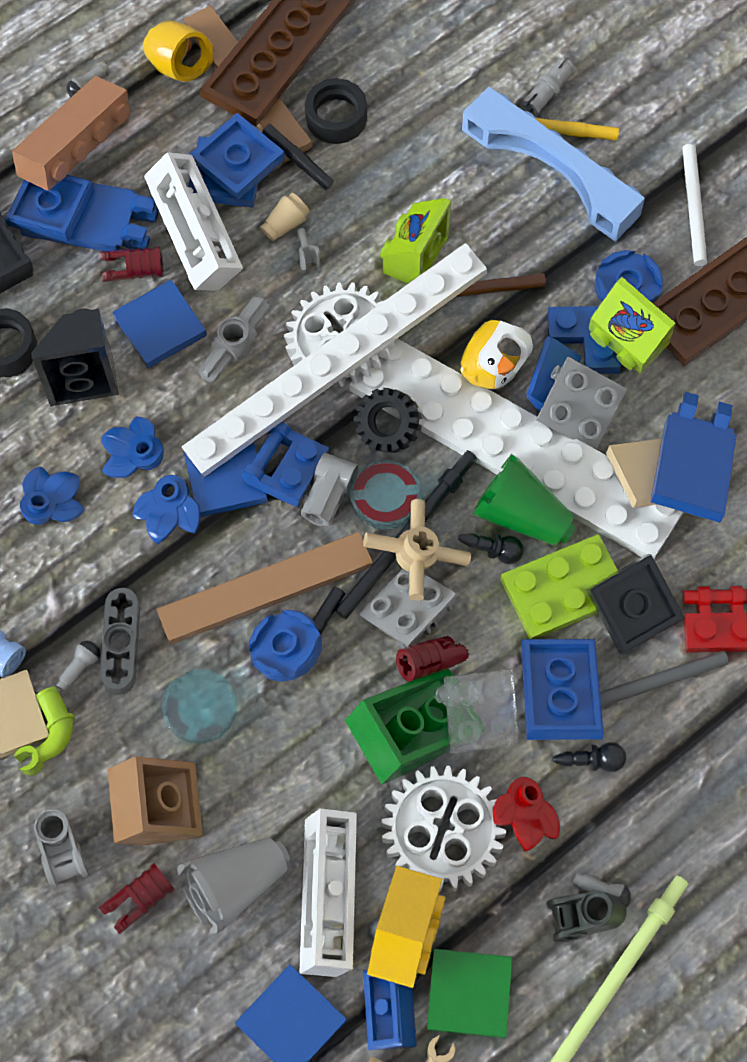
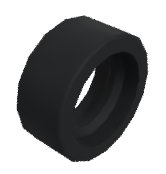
[305,78,367,144]
[0,308,37,377]

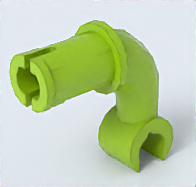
[14,687,75,776]

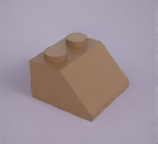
[108,756,203,846]

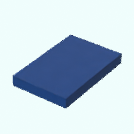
[521,639,604,740]

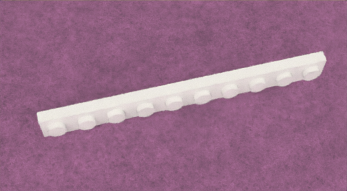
[181,243,487,477]

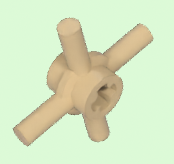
[363,499,471,601]

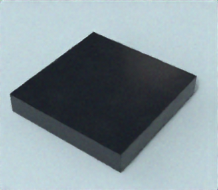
[586,554,685,654]

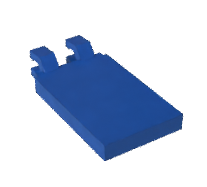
[19,183,159,251]
[650,391,737,523]

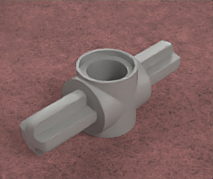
[198,297,270,382]

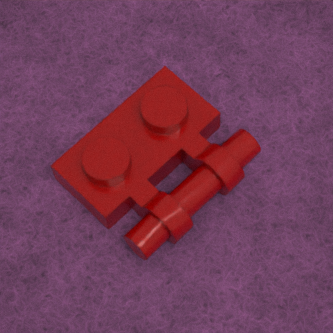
[682,585,747,653]

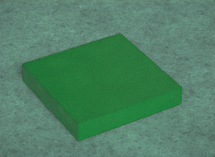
[427,949,512,1039]

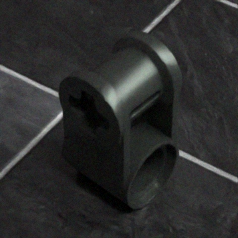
[546,890,626,942]

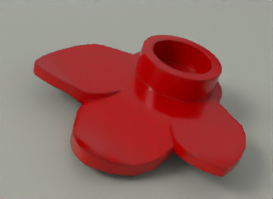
[493,777,560,851]

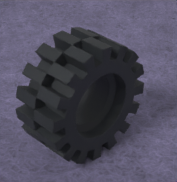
[354,388,422,453]

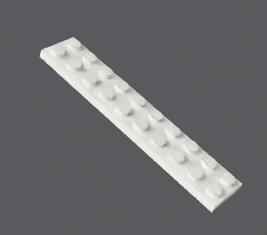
[349,338,684,560]

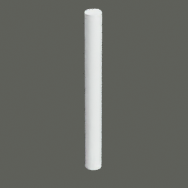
[682,144,708,266]

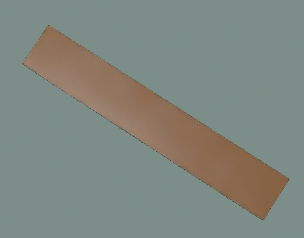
[183,5,312,163]
[156,532,373,645]

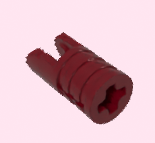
[99,246,164,282]
[396,636,470,681]
[98,863,175,934]

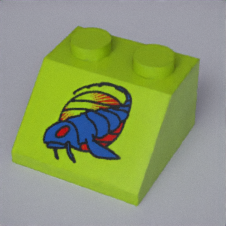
[380,198,451,284]
[589,277,676,374]

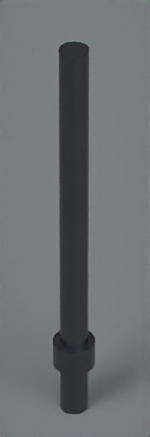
[335,450,477,619]

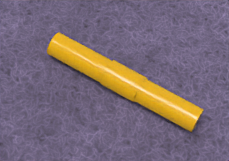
[536,118,619,141]

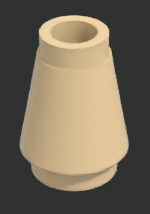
[260,192,310,242]

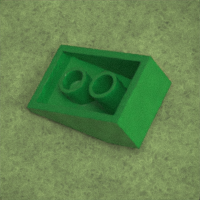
[344,668,485,784]

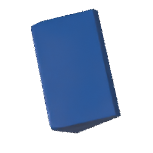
[526,337,581,413]
[363,969,417,1051]

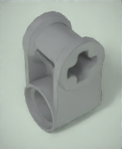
[34,809,89,889]

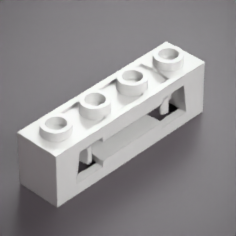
[144,152,243,291]
[299,808,357,977]

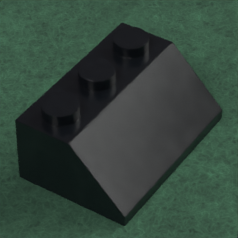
[31,308,119,407]

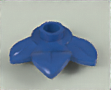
[101,416,164,478]
[20,467,85,525]
[133,475,200,544]

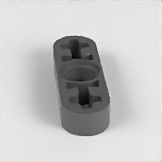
[100,588,140,695]

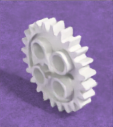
[284,283,396,387]
[382,766,506,892]

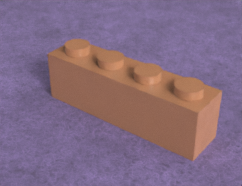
[12,76,130,191]

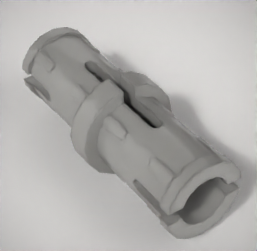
[520,57,575,117]

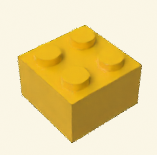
[367,866,446,988]

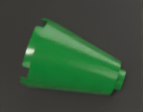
[472,453,576,546]

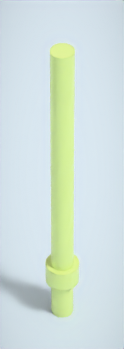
[550,875,689,1062]

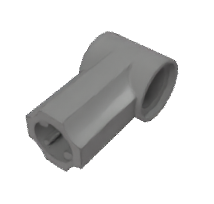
[301,452,359,527]

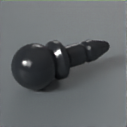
[458,533,524,564]
[552,742,626,772]

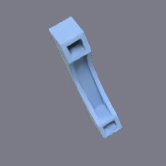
[462,87,645,242]

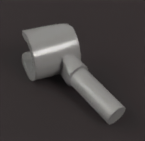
[297,228,320,270]

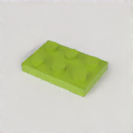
[500,534,618,639]

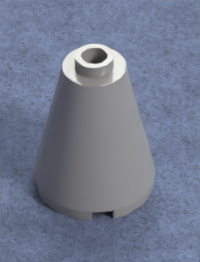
[177,838,290,934]

